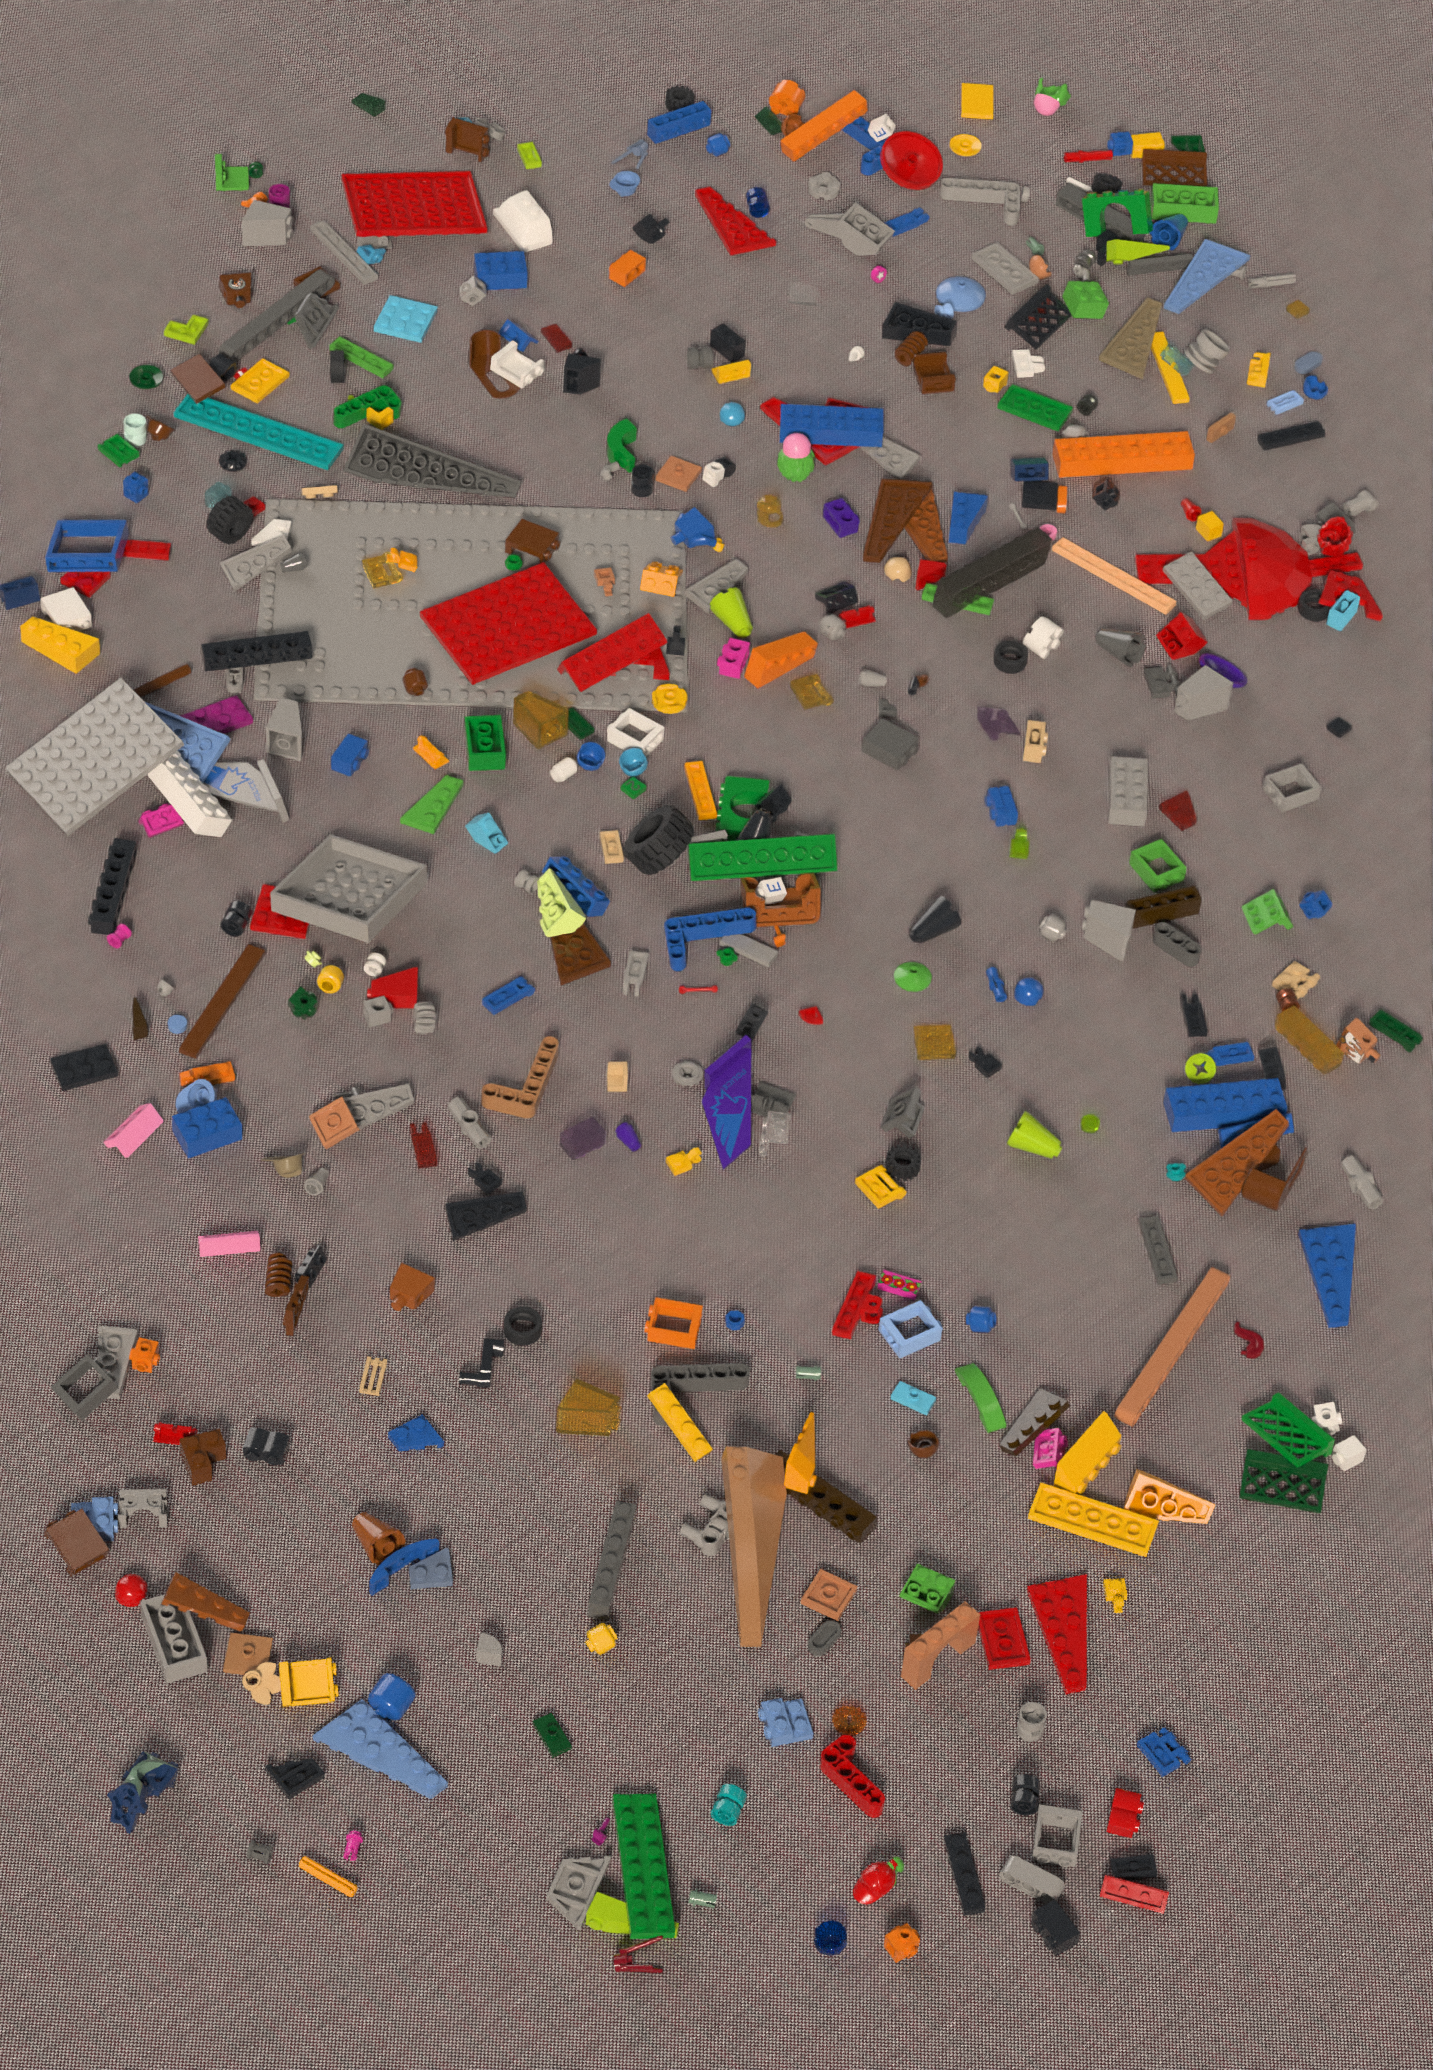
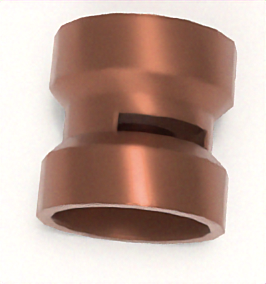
[1276,988,1300,1015]

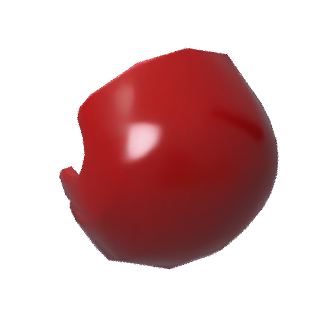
[115,1574,148,1607]

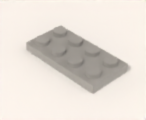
[971,242,1039,295]
[1163,552,1233,620]

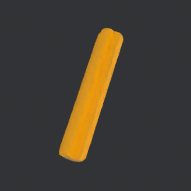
[299,1856,358,1897]

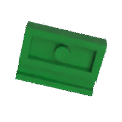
[98,434,140,468]

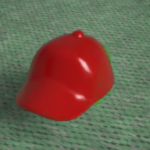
[853,1856,904,1905]

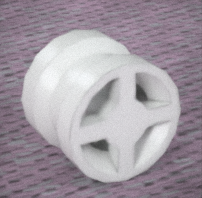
[364,953,386,977]

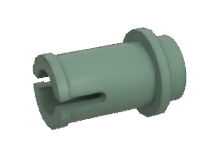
[1026,237,1045,256]
[796,1365,821,1381]
[688,1889,717,1909]

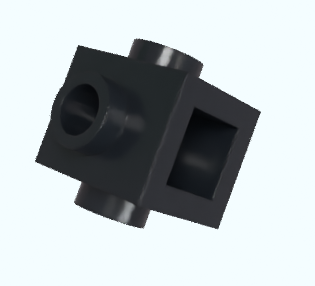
[1092,479,1120,511]

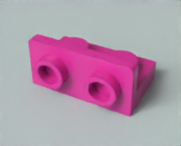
[138,804,184,838]
[1033,1428,1068,1469]

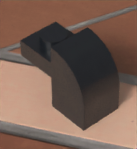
[632,214,670,244]
[1096,230,1121,266]

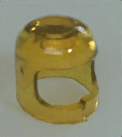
[757,494,783,528]

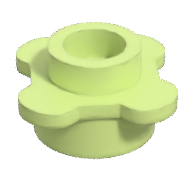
[304,950,322,968]

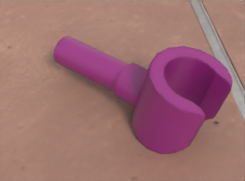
[591,1818,610,1846]

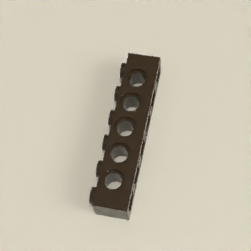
[775,1450,877,1544]

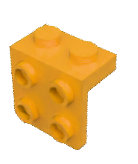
[640,562,683,597]

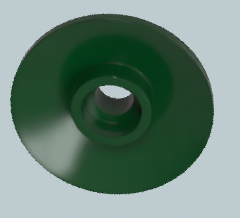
[129,365,163,389]

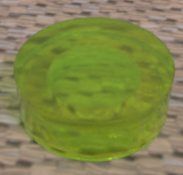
[1080,1114,1100,1134]

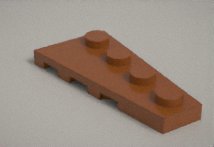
[161,1572,250,1631]

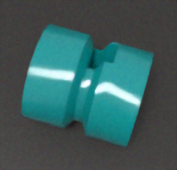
[710,1784,747,1826]

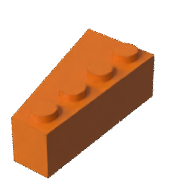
[744,631,818,689]

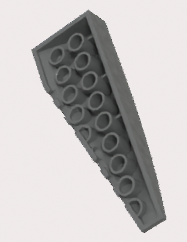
[343,424,522,498]

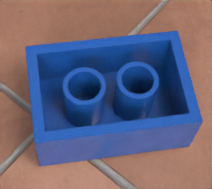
[474,251,527,290]
[172,1097,242,1159]

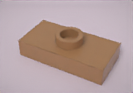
[1206,413,1236,443]

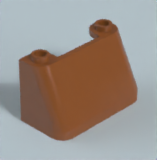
[740,873,821,927]

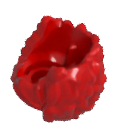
[1317,516,1353,556]

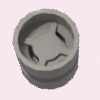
[1016,1702,1047,1742]

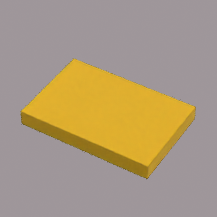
[961,83,993,119]
[231,358,289,404]

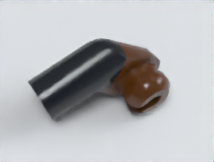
[908,674,930,695]

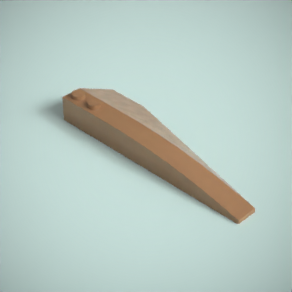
[721,1446,787,1647]

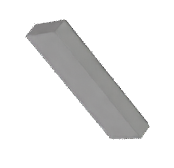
[720,934,778,968]

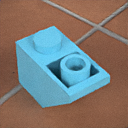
[465,813,508,854]

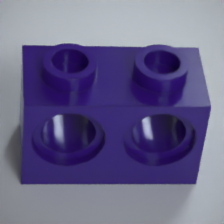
[823,498,860,538]

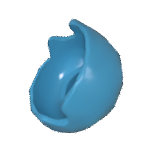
[719,402,745,426]
[619,748,648,777]

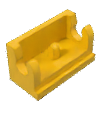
[1247,352,1271,387]

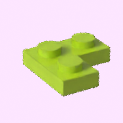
[164,315,209,345]

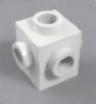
[1312,1402,1342,1435]

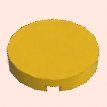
[652,684,688,714]

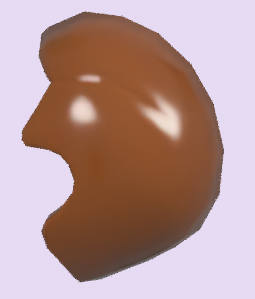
[781,114,804,137]

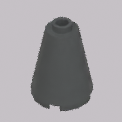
[1095,629,1146,667]

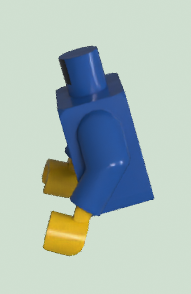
[670,507,725,552]

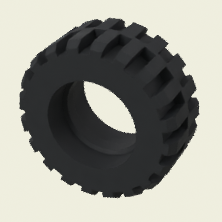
[623,805,694,875]

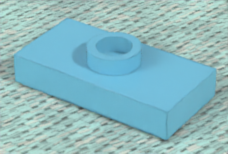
[891,1381,936,1416]

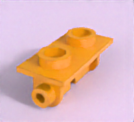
[413,735,449,770]

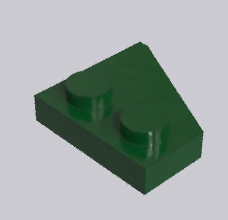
[1170,135,1205,152]

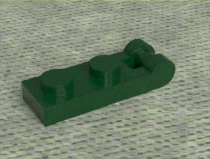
[1369,1009,1423,1052]

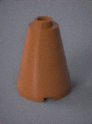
[352,1512,406,1566]

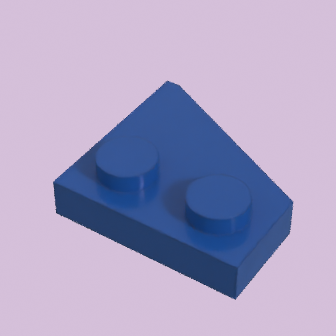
[388,1414,444,1451]

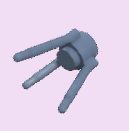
[611,139,648,169]

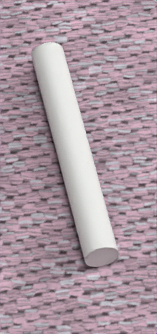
[1066,177,1093,193]

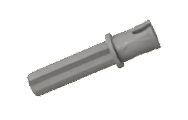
[1248,273,1296,289]

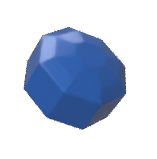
[725,1310,745,1330]

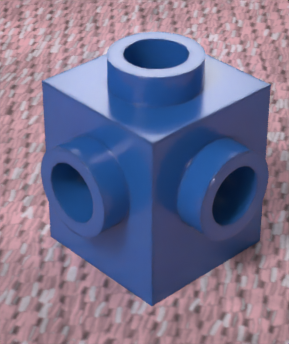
[1107,132,1133,156]
[123,472,149,504]
[1299,890,1333,919]

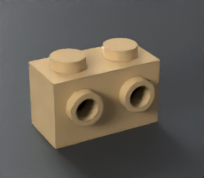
[1023,720,1048,763]

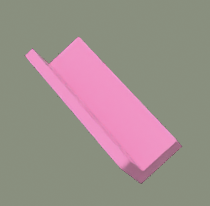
[103,1103,163,1158]
[198,1231,260,1257]

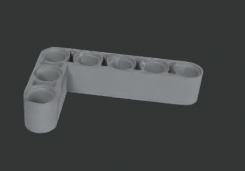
[939,178,1020,225]

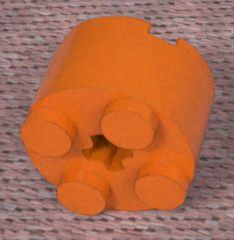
[769,80,806,116]

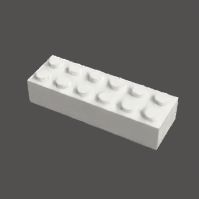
[147,751,232,837]

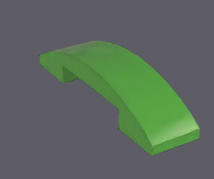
[955,1363,1006,1433]

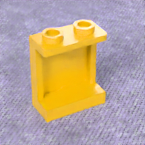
[279,1658,338,1707]

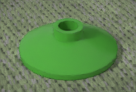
[894,962,932,992]

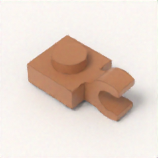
[594,567,615,597]

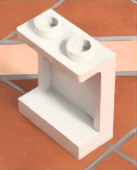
[490,340,544,388]
[40,587,92,632]

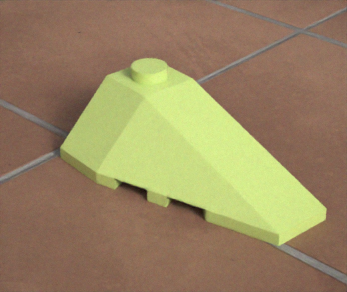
[537,868,586,937]

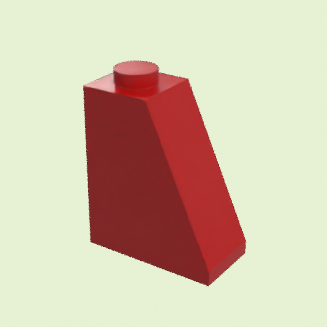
[367,967,418,1009]

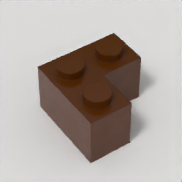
[179,1428,226,1486]

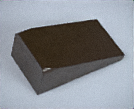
[132,997,148,1040]

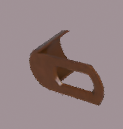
[469,330,520,399]
[1241,1147,1308,1212]

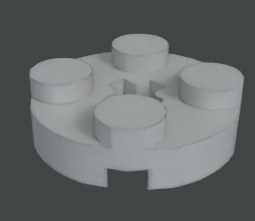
[474,117,505,141]
[808,172,840,200]

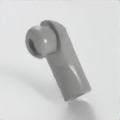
[601,462,620,481]

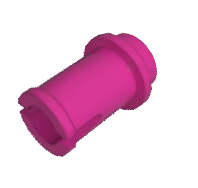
[343,1831,363,1861]

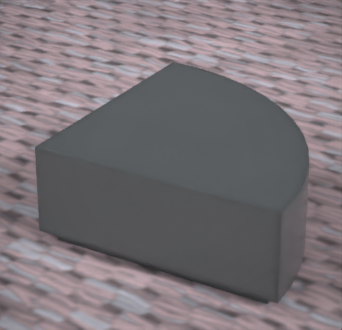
[878,700,897,717]

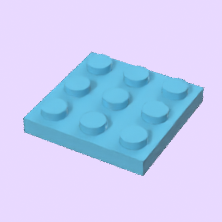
[374,295,438,343]

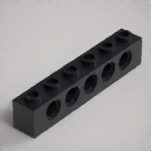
[201,631,312,672]
[88,838,137,935]

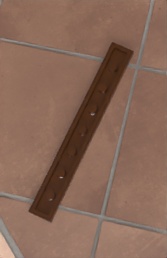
[179,944,265,1059]

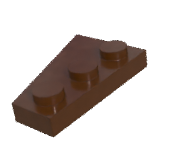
[283,1275,309,1336]

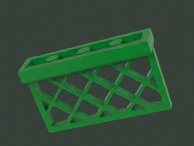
[1241,1392,1335,1468]

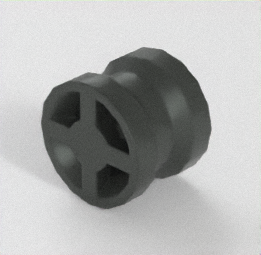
[1077,394,1098,416]

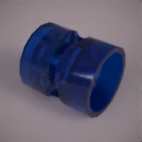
[746,187,770,218]

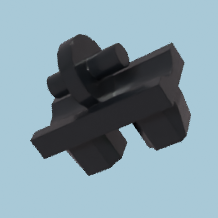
[735,1003,769,1042]

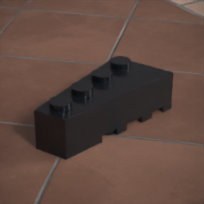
[882,302,957,346]

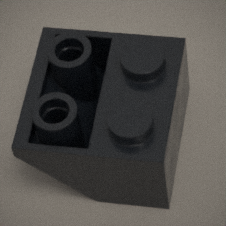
[563,353,601,395]

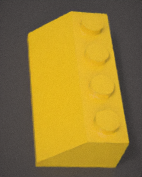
[1053,1411,1122,1495]

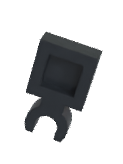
[968,1047,1002,1078]
[467,1162,502,1195]

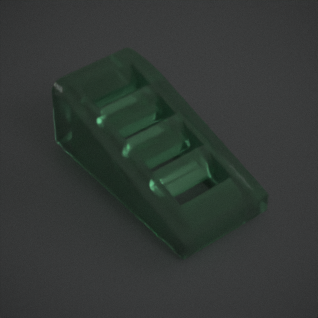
[351,93,386,117]

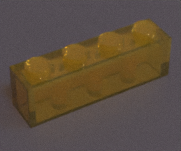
[1274,1006,1344,1075]

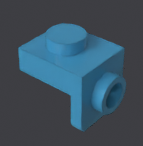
[356,245,386,264]

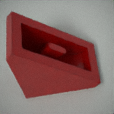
[915,559,947,591]

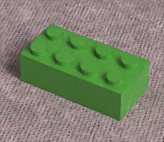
[1151,183,1219,223]

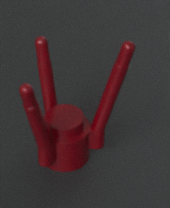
[614,1935,663,1973]

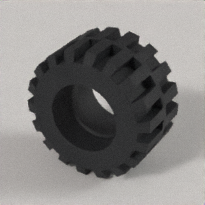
[206,496,253,545]

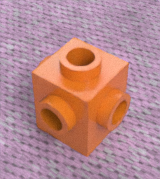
[129,1337,160,1373]
[884,1923,920,1963]

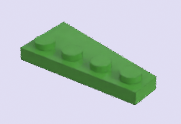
[400,775,464,834]

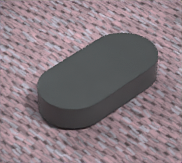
[808,1620,842,1656]

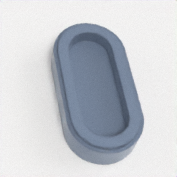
[1294,352,1323,374]

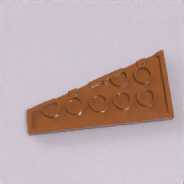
[1185,1109,1289,1217]

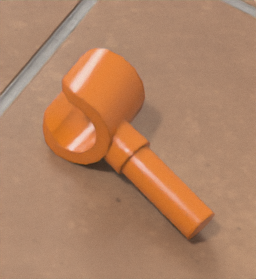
[774,925,786,947]

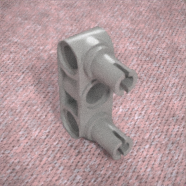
[680,1494,729,1556]

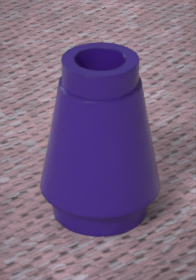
[615,1122,642,1152]

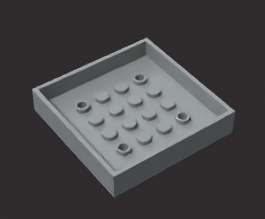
[270,834,427,943]

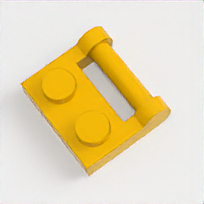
[855,1165,907,1209]

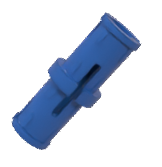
[986,967,1007,1002]

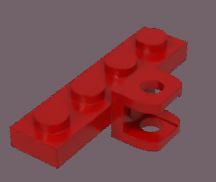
[832,1271,883,1340]

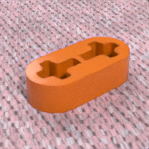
[1056,486,1067,514]

